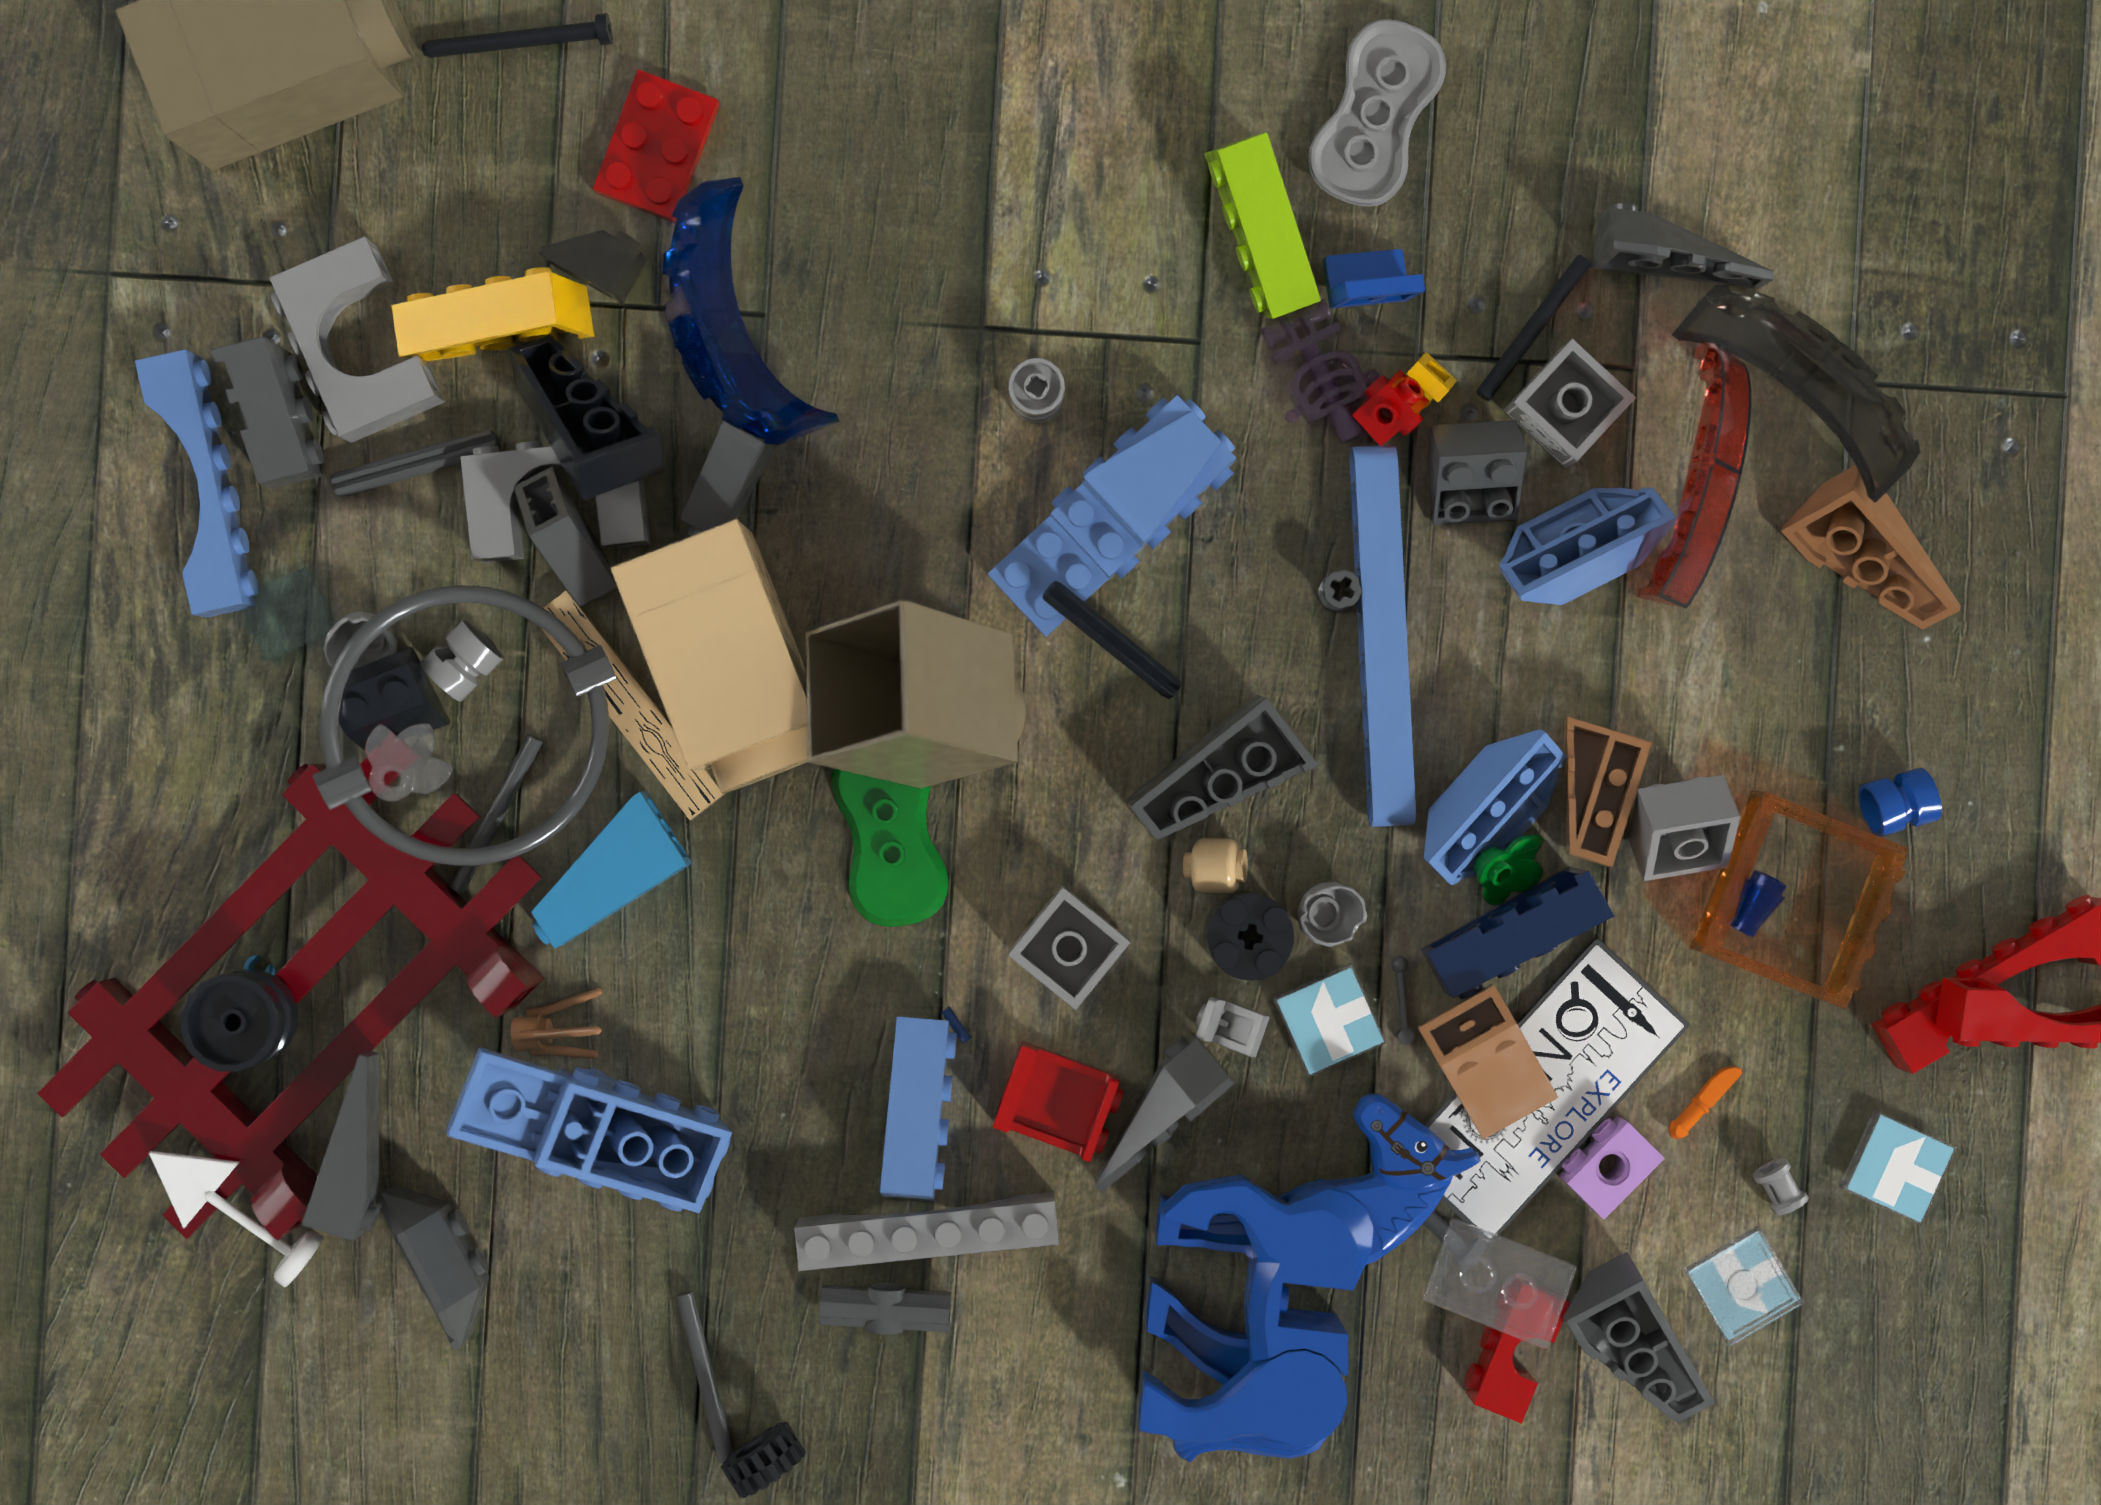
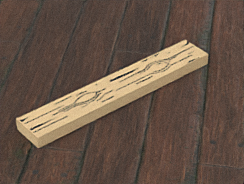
[540,590,726,820]

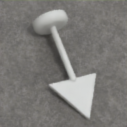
[149,1151,324,1288]

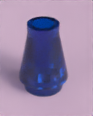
[1730,869,1787,937]

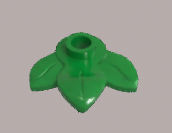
[1474,834,1545,905]

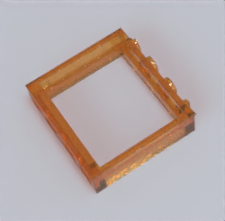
[1689,791,1909,1009]

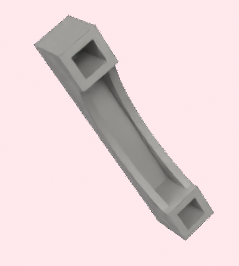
[794,1192,1059,1271]

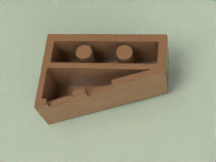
[1563,716,1652,867]

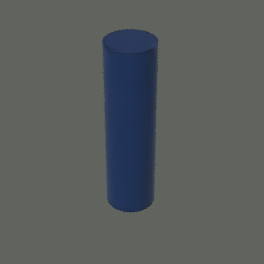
[941,1006,971,1044]

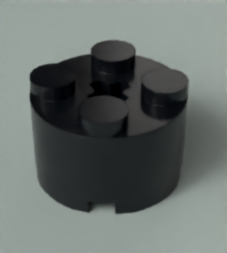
[1203,891,1294,981]

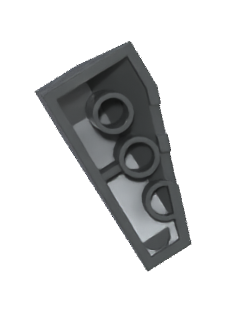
[1592,203,1774,289]
[302,1051,380,1241]

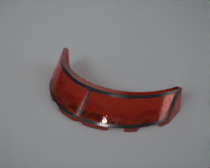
[1638,342,1752,609]

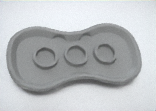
[1308,19,1446,207]

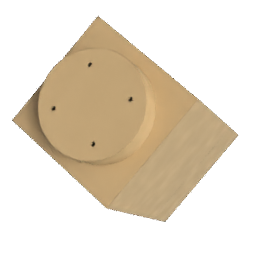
[611,519,808,794]

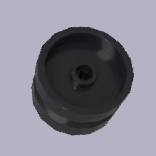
[180,969,298,1072]

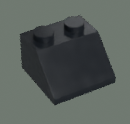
[338,646,450,754]

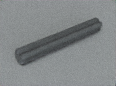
[330,430,500,497]

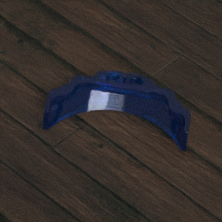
[662,177,840,445]

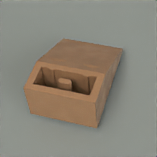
[1417,984,1559,1140]

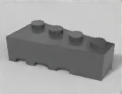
[1124,695,1319,840]

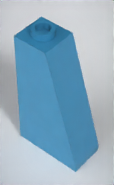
[531,791,693,949]

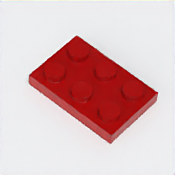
[592,69,720,223]

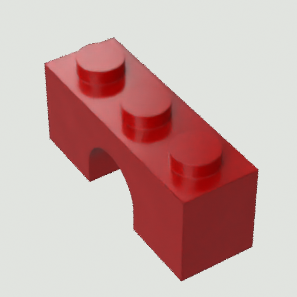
[1464,1274,1571,1424]

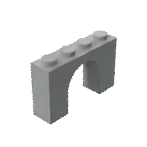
[270,236,445,443]
[460,441,652,564]

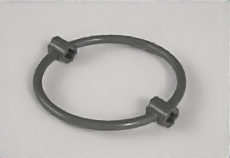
[312,585,617,866]

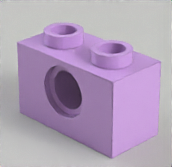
[1557,1115,1665,1220]

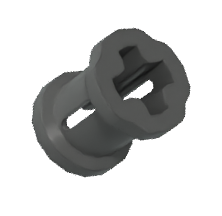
[1318,570,1362,611]

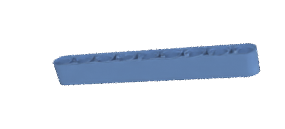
[1349,445,1416,827]

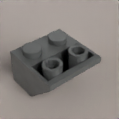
[1428,420,1527,525]

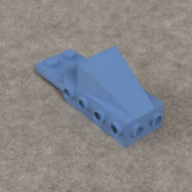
[987,395,1237,638]
[446,1047,732,1214]

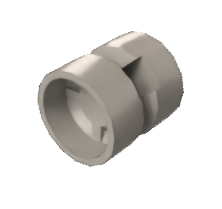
[1009,358,1065,423]
[420,620,504,702]

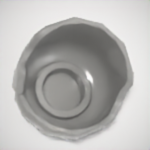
[323,611,398,670]
[1297,881,1367,947]

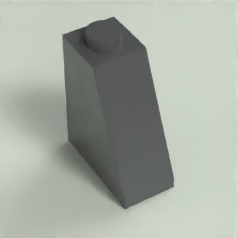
[680,421,772,536]
[514,467,618,607]

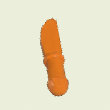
[1669,1065,1742,1139]

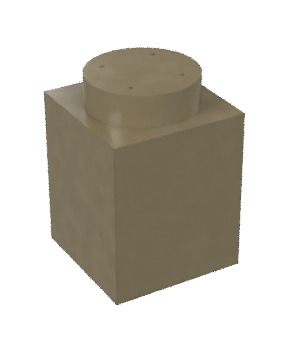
[806,600,1026,788]

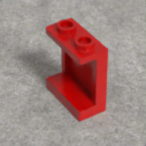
[992,1041,1124,1162]

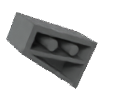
[211,337,324,489]

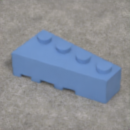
[880,1017,957,1202]

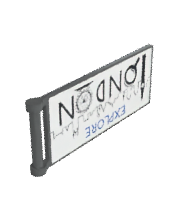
[1423,939,1689,1270]

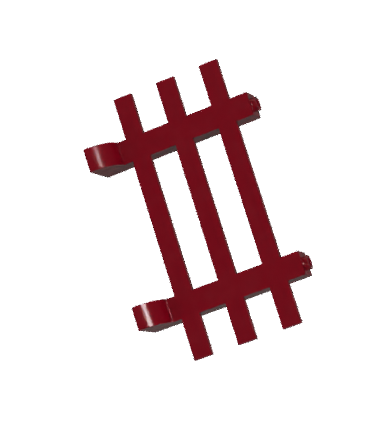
[37,732,545,1241]

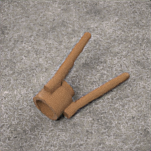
[511,988,602,1059]

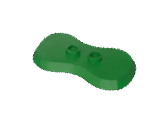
[831,768,948,927]

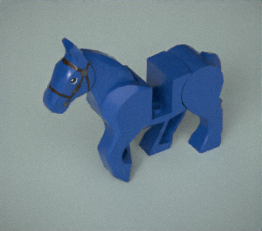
[1137,1093,1481,1462]

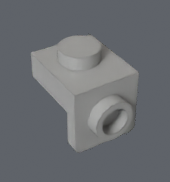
[1196,997,1270,1057]

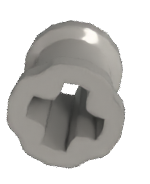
[1752,1158,1809,1216]

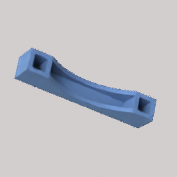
[135,349,259,618]

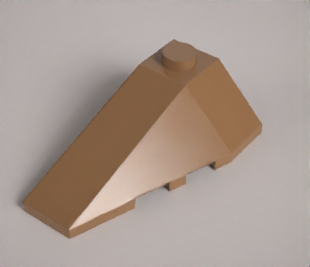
[1781,462,1961,630]

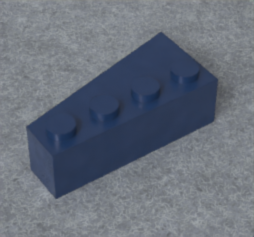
[1420,866,1615,999]

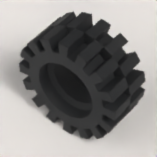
[721,1421,806,1498]

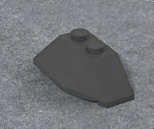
[376,1184,489,1350]

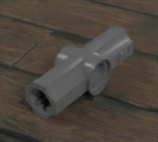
[819,1282,951,1335]

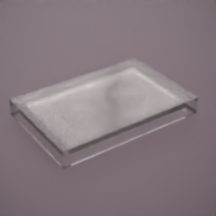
[1422,1217,1577,1350]

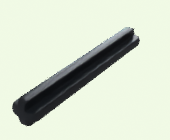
[1043,581,1182,699]

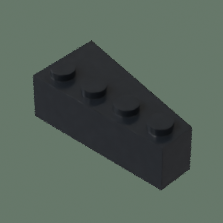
[509,334,665,501]

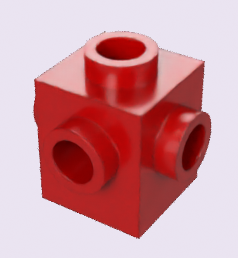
[1352,370,1429,447]

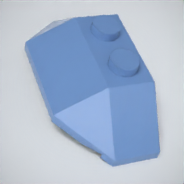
[1499,488,1676,605]
[1424,729,1567,885]

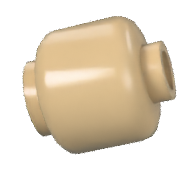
[1183,838,1248,894]

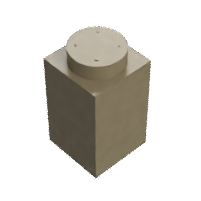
[115,0,414,171]

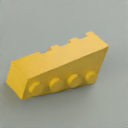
[391,267,594,362]

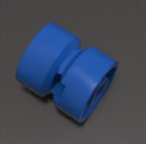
[1858,768,1942,837]

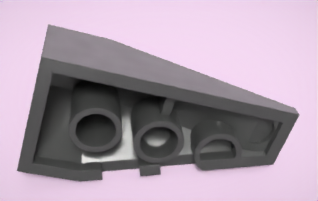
[1094,1034,1235,1192]
[1563,1252,1715,1423]

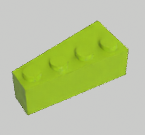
[1204,132,1321,319]

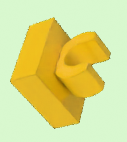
[1406,352,1457,409]

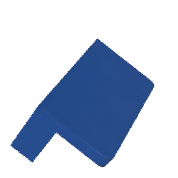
[1322,249,1426,309]

